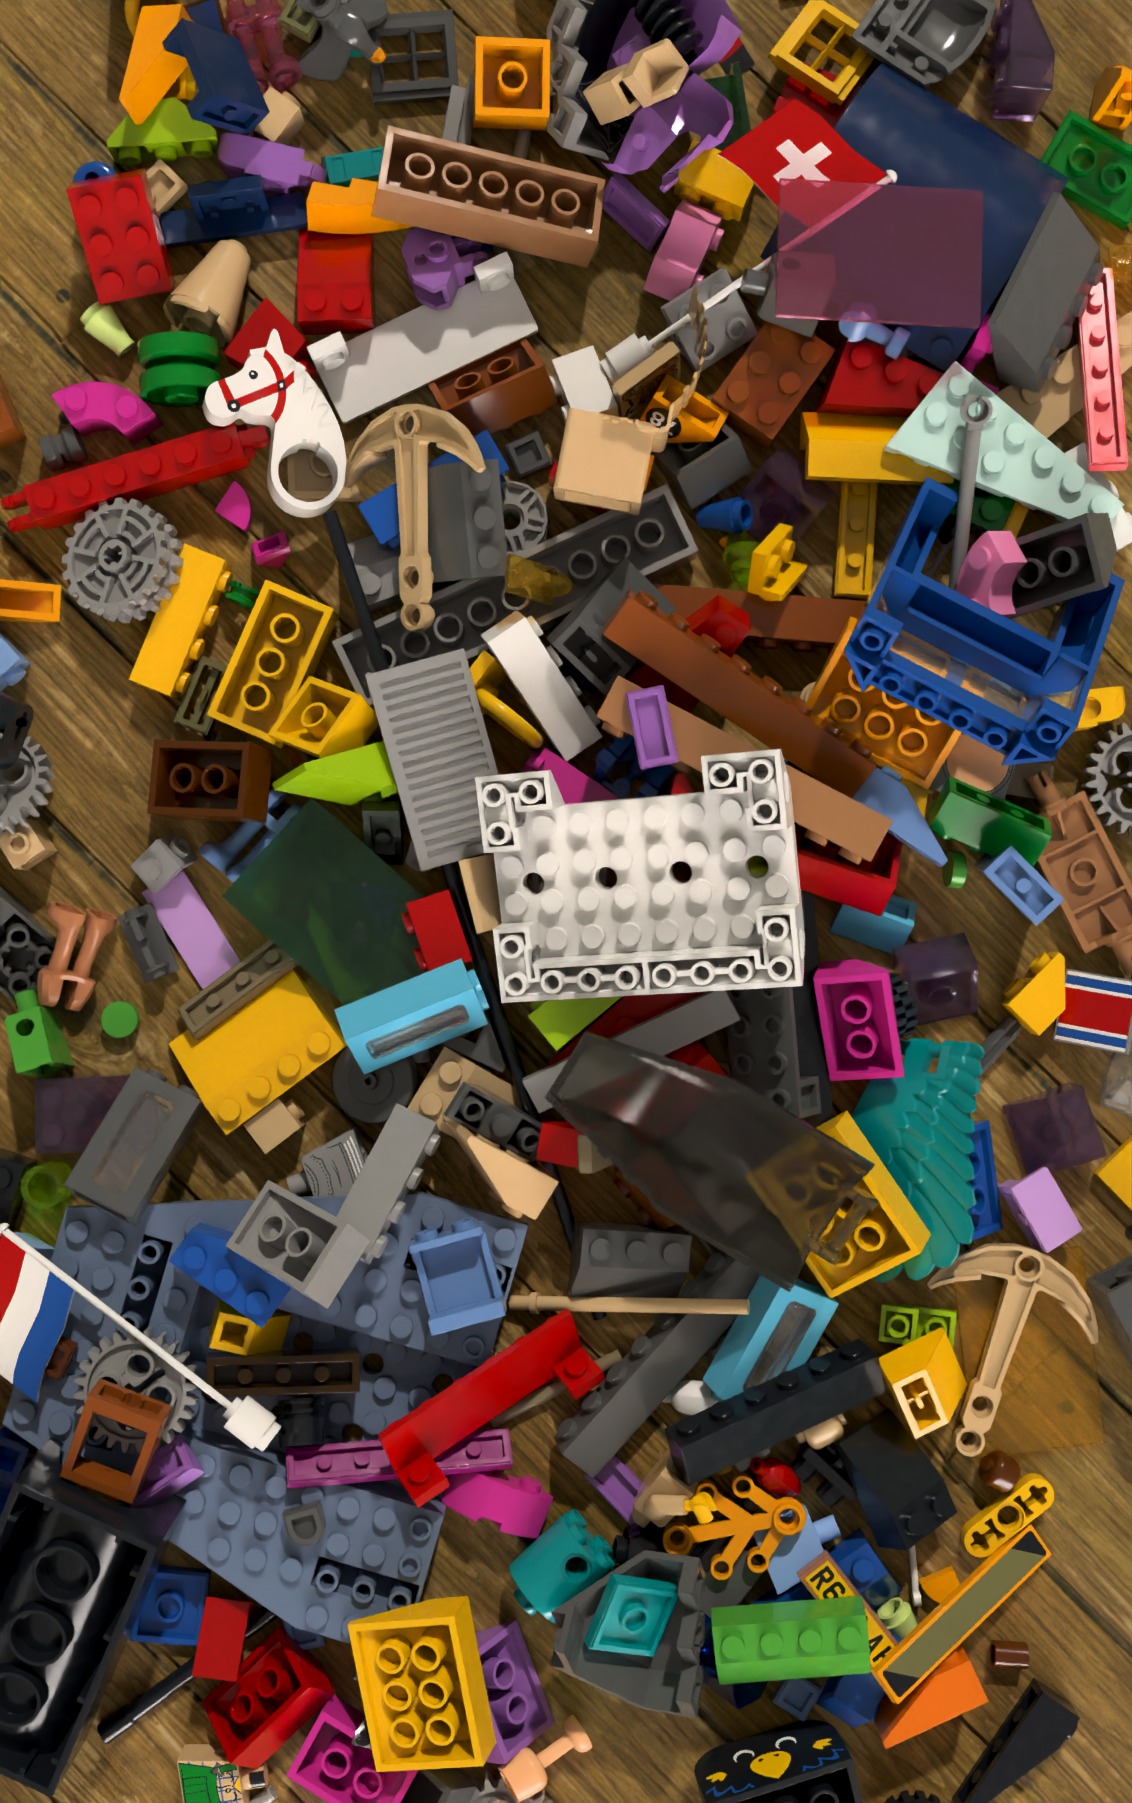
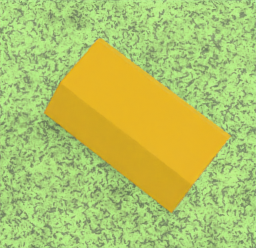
[799,412,954,487]

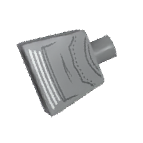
[287,1126,368,1196]

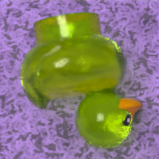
[719,530,761,584]

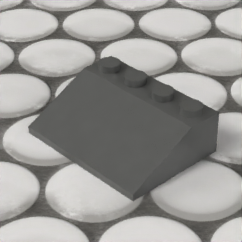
[988,191,1104,393]

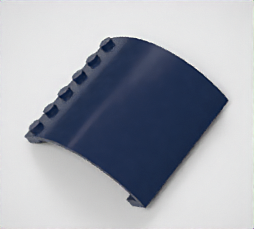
[760,63,1070,372]

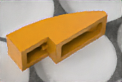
[306,178,413,234]
[0,579,61,622]

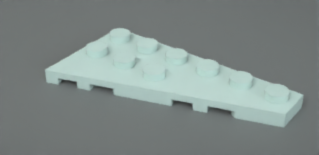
[882,361,1125,522]

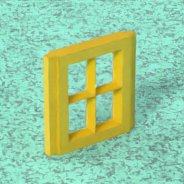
[768,0,876,106]

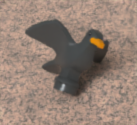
[294,0,389,82]

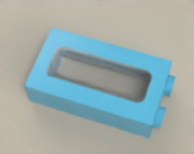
[334,958,490,1075]
[702,1264,839,1402]

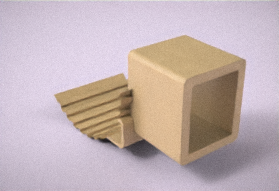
[553,285,708,515]

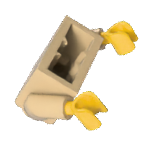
[631,1448,732,1528]

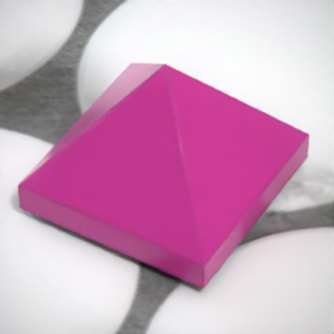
[251,531,291,568]

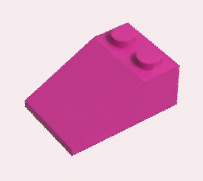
[286,1695,418,1803]

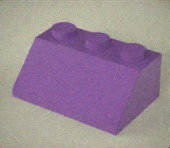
[475,1620,555,1764]

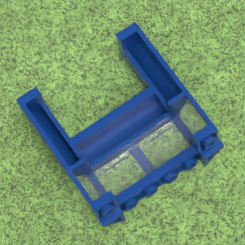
[844,477,1125,765]

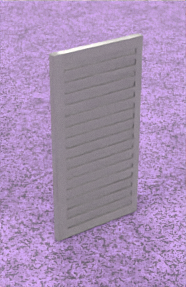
[365,648,499,872]

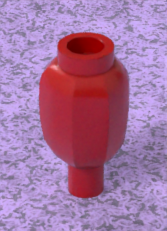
[750,1457,801,1499]

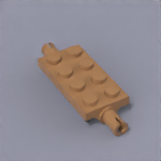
[1025,768,1132,975]

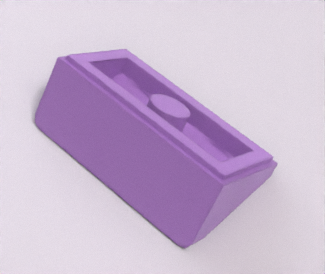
[124,1435,204,1508]

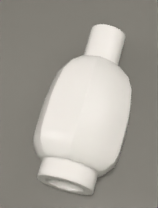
[662,1380,718,1416]

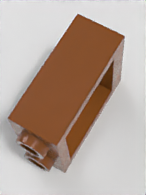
[60,1378,172,1504]

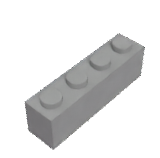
[336,1103,441,1265]

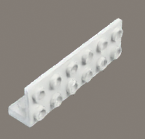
[307,251,538,424]

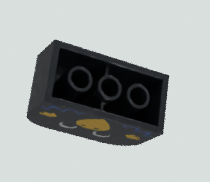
[694,1720,863,1803]

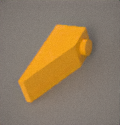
[119,4,194,125]
[1089,66,1132,132]

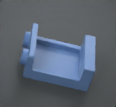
[974,844,1065,926]
[408,1218,507,1336]

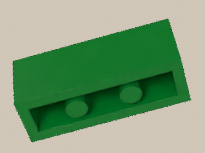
[929,776,1052,867]

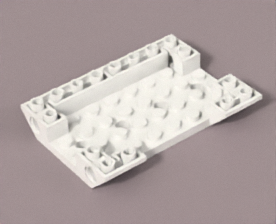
[475,749,805,1003]

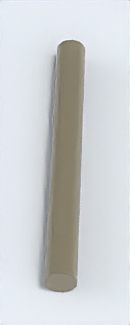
[490,1349,623,1428]

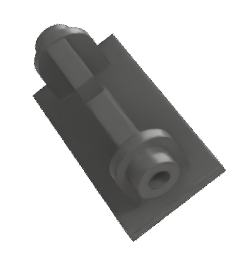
[117,902,180,984]

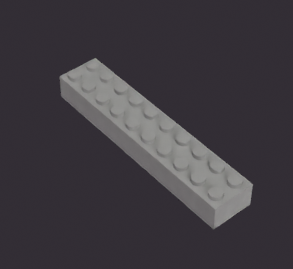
[332,484,699,711]

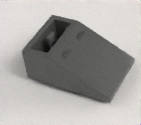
[547,557,677,696]
[0,884,72,1003]

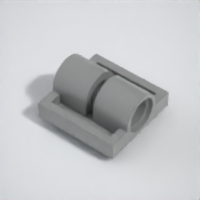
[660,268,758,373]

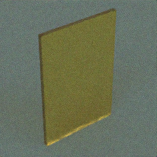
[953,1246,1106,1458]

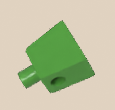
[5,990,74,1078]

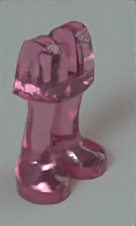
[226,0,302,95]

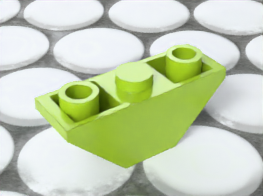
[106,97,220,166]

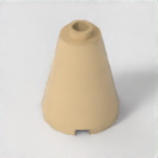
[163,239,251,348]

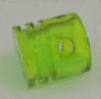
[20,1160,73,1210]

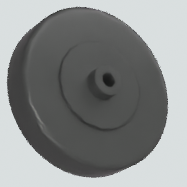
[331,1046,419,1124]

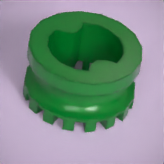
[224,580,260,609]

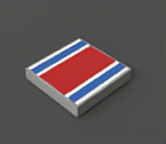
[1053,968,1132,1055]

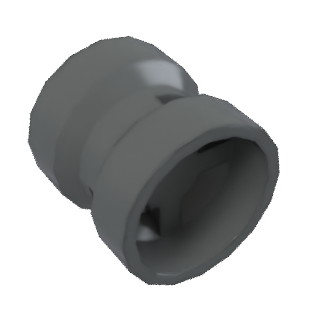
[38,425,88,472]

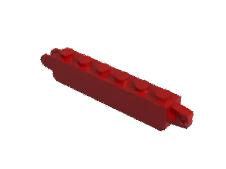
[0,422,271,532]

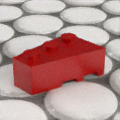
[626,594,751,713]

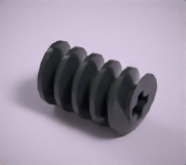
[635,0,705,66]

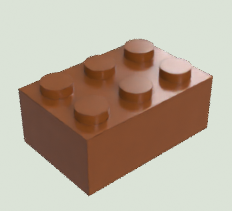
[711,321,836,452]

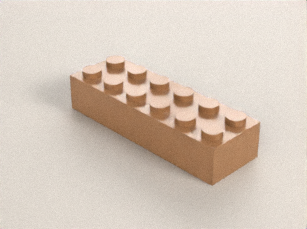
[372,125,606,268]

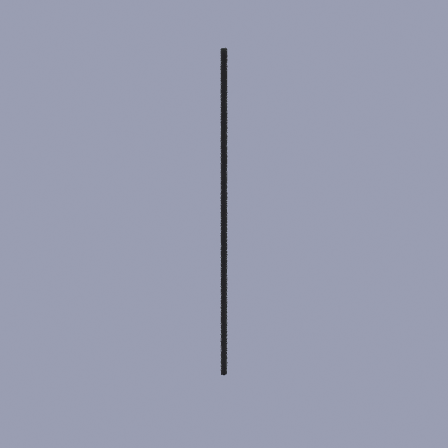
[322,510,607,1320]

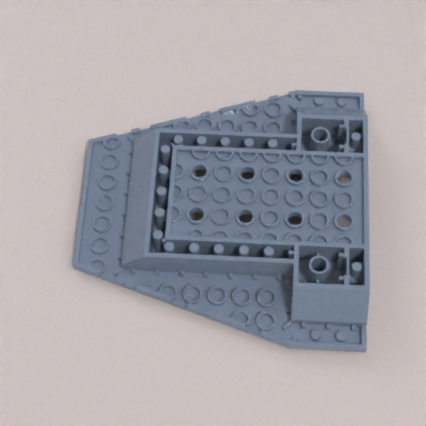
[3,1192,529,1644]

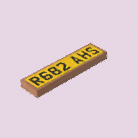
[796,1550,898,1670]

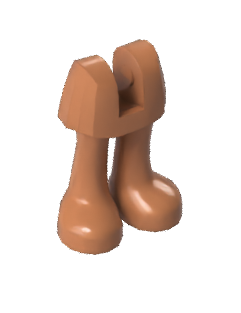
[37,901,118,1012]

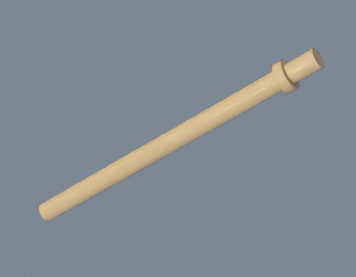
[508,1292,750,1315]

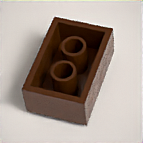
[147,740,273,823]

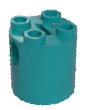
[509,1508,615,1623]

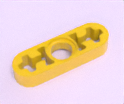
[960,1473,1054,1558]

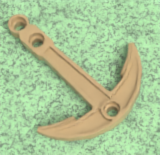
[343,404,486,631]
[926,1243,1098,1457]

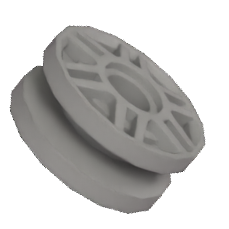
[501,481,549,558]

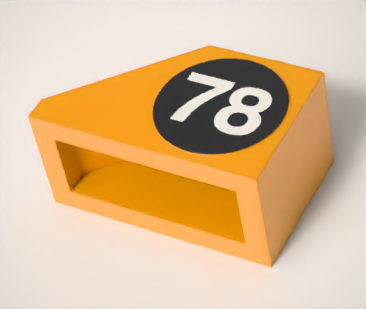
[639,374,729,443]

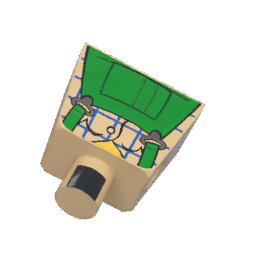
[177,1744,269,1803]

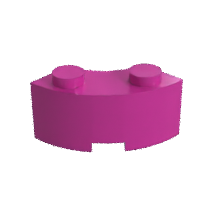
[51,382,163,445]
[441,1470,553,1539]

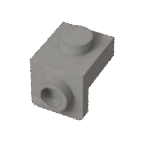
[130,832,197,894]

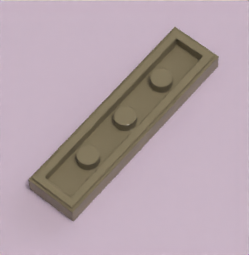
[176,922,315,1040]

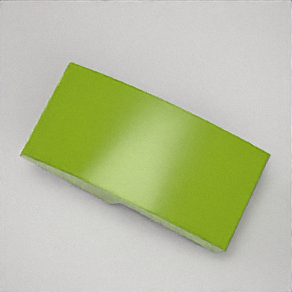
[878,1303,957,1349]

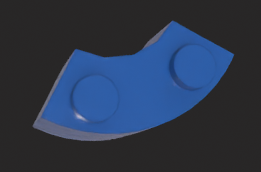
[816,1633,902,1728]

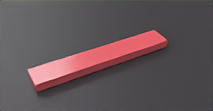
[1076,268,1128,472]

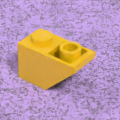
[1000,952,1065,1036]
[209,1297,291,1356]

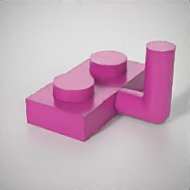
[956,313,999,395]

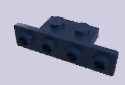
[161,175,308,248]

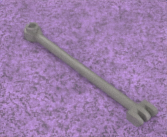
[948,394,993,591]

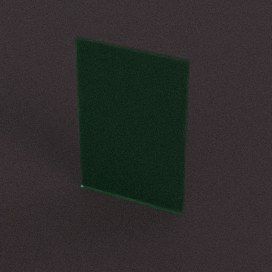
[222,798,427,1005]

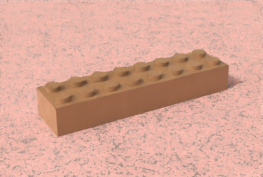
[596,676,893,865]

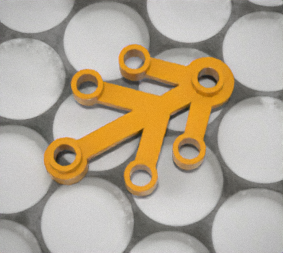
[663,1472,806,1580]

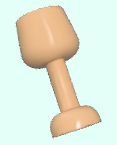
[498,1715,592,1803]

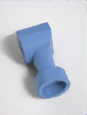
[838,303,911,360]

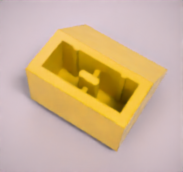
[879,1327,967,1439]

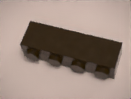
[206,1348,360,1397]

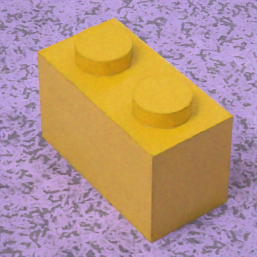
[674,139,756,222]

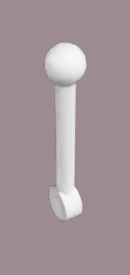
[908,1545,922,1607]

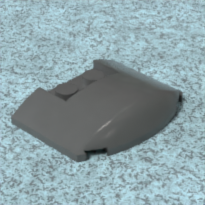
[849,0,997,88]

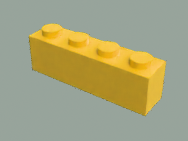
[129,543,233,700]

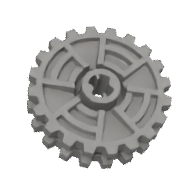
[62,497,184,623]

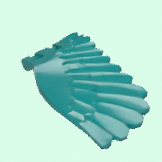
[852,1038,985,1283]

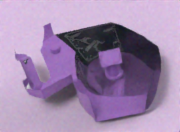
[575,0,742,193]

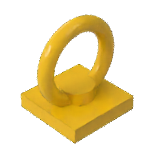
[470,650,543,748]

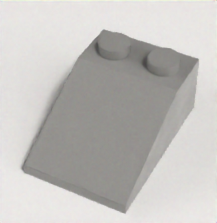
[225,1180,370,1309]

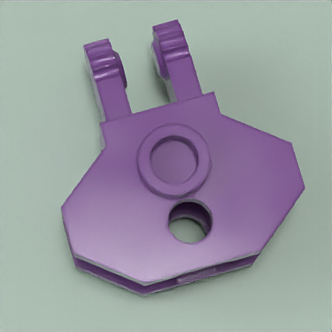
[401,227,489,311]

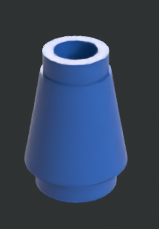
[696,497,753,534]

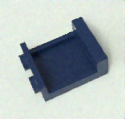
[162,18,270,136]

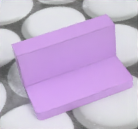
[998,1167,1082,1253]

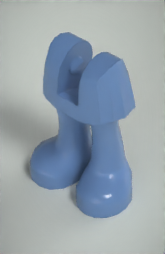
[198,786,307,896]

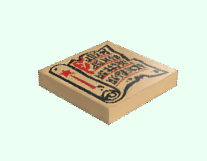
[612,341,680,418]

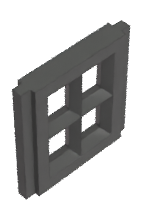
[367,9,459,105]

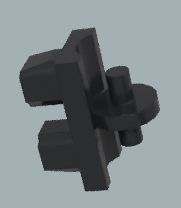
[791,1441,857,1508]

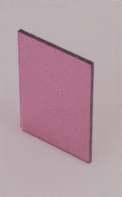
[775,178,984,329]

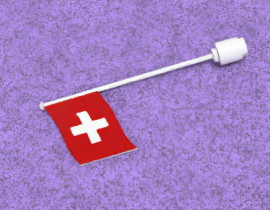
[600,99,897,383]

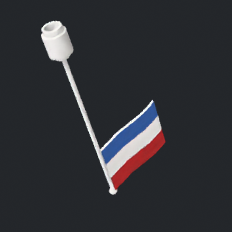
[0,1223,282,1452]

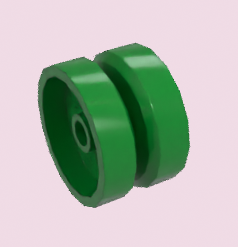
[137,331,222,407]

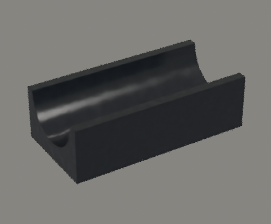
[0,1437,187,1798]

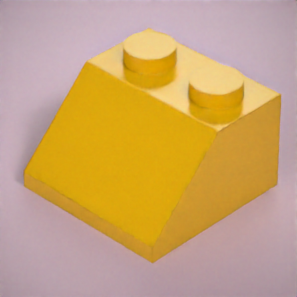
[268,676,379,758]

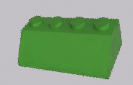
[711,1596,870,1685]

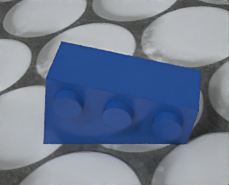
[169,1223,292,1328]

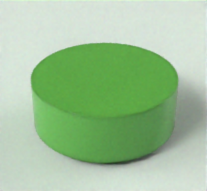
[942,851,967,888]
[101,1001,140,1038]

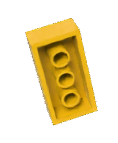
[207,580,339,749]

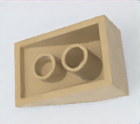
[408,1046,523,1138]
[442,1110,559,1220]

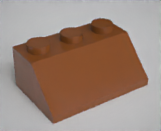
[427,338,558,437]

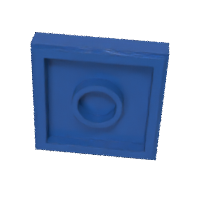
[130,1565,211,1647]

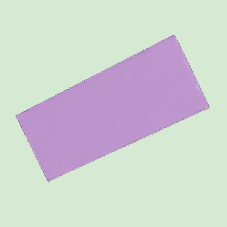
[142,869,241,990]

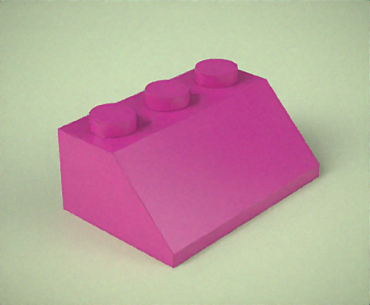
[813,959,905,1081]

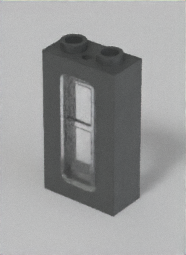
[64,1067,204,1227]

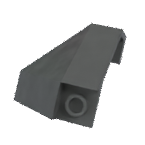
[550,1550,706,1718]

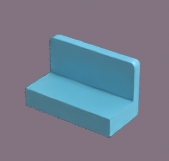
[830,894,917,955]

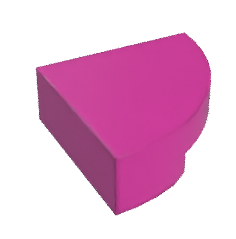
[214,481,252,533]

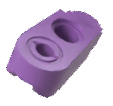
[217,133,327,195]

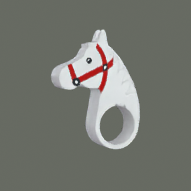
[202,329,346,518]

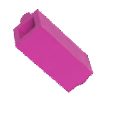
[523,747,618,804]

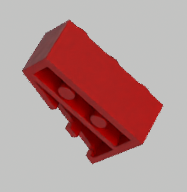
[815,338,944,418]

